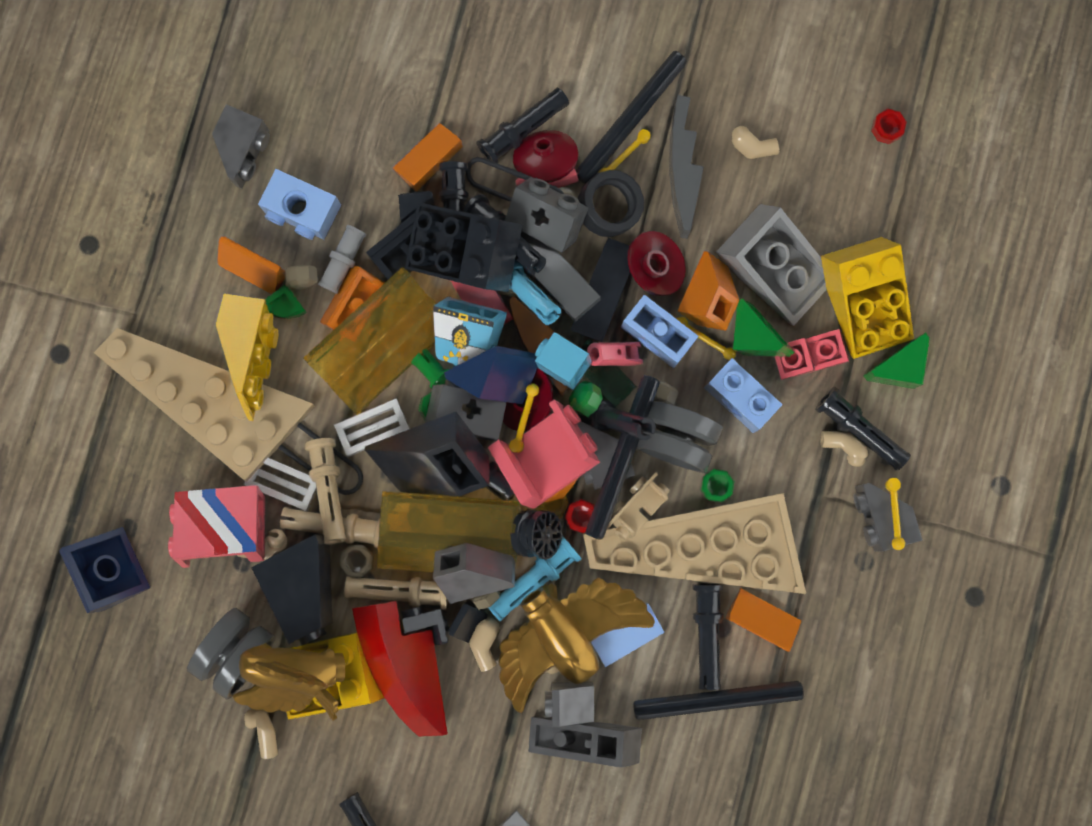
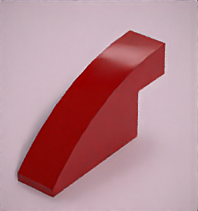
[352,601,448,737]

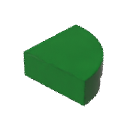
[265,285,307,319]

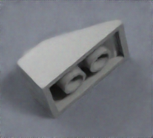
[716,204,827,326]

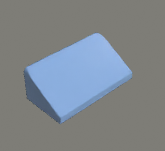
[591,603,664,667]

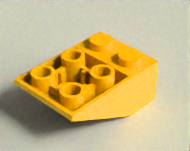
[821,237,914,359]
[216,294,279,421]
[286,632,384,720]

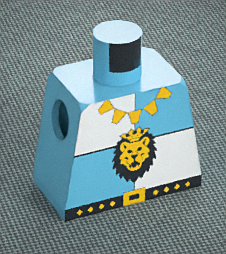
[433,297,507,368]

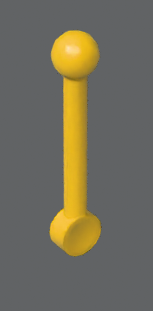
[598,129,651,173]
[677,317,736,360]
[509,383,539,453]
[885,477,905,550]

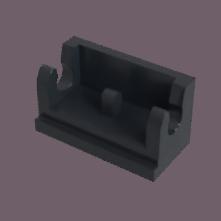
[366,212,416,287]

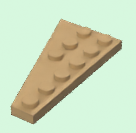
[94,328,315,482]
[583,493,806,594]

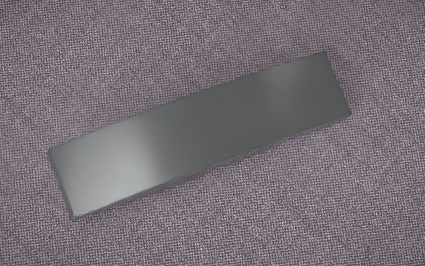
[669,95,704,239]
[521,231,601,322]

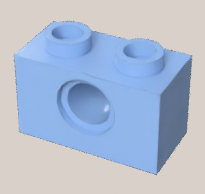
[258,169,341,240]
[621,295,699,369]
[704,358,783,433]

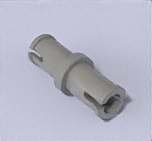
[318,225,367,294]

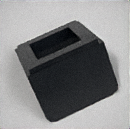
[398,191,435,223]
[448,602,488,643]

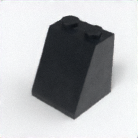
[251,535,333,646]

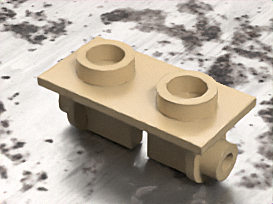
[607,472,670,541]

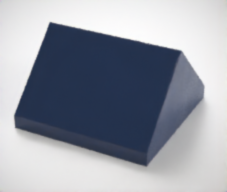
[444,346,538,404]
[59,527,151,613]

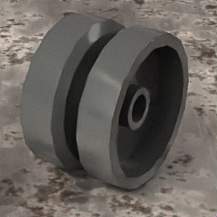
[636,401,723,473]
[187,608,275,700]

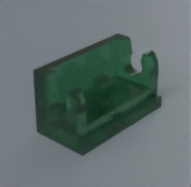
[581,339,638,408]

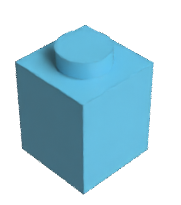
[535,332,592,390]

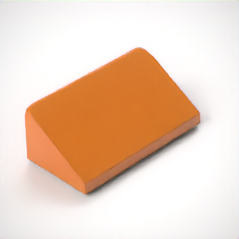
[393,123,463,192]
[217,236,285,294]
[320,266,387,341]
[725,588,801,652]

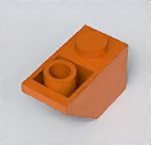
[677,251,739,331]

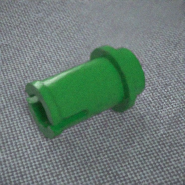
[411,348,450,389]

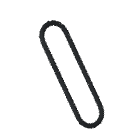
[466,157,564,202]
[278,423,363,495]

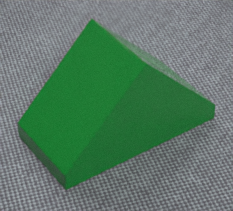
[733,298,795,357]
[863,332,930,389]

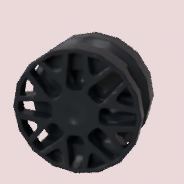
[510,509,562,560]

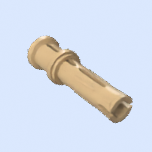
[305,438,346,544]
[280,507,386,549]
[344,576,449,610]

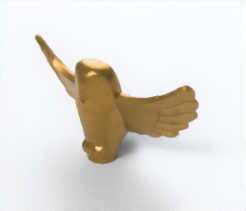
[498,578,655,713]
[233,644,345,721]

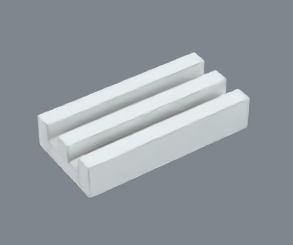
[334,399,410,457]
[244,458,317,511]

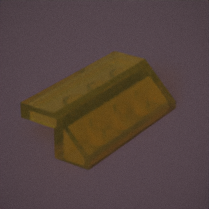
[303,267,437,415]
[377,491,521,572]

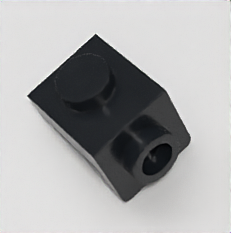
[399,606,449,645]

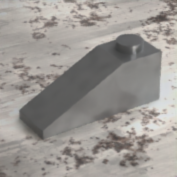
[528,717,642,768]

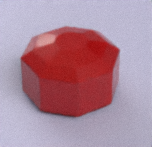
[871,109,907,144]
[565,499,595,533]

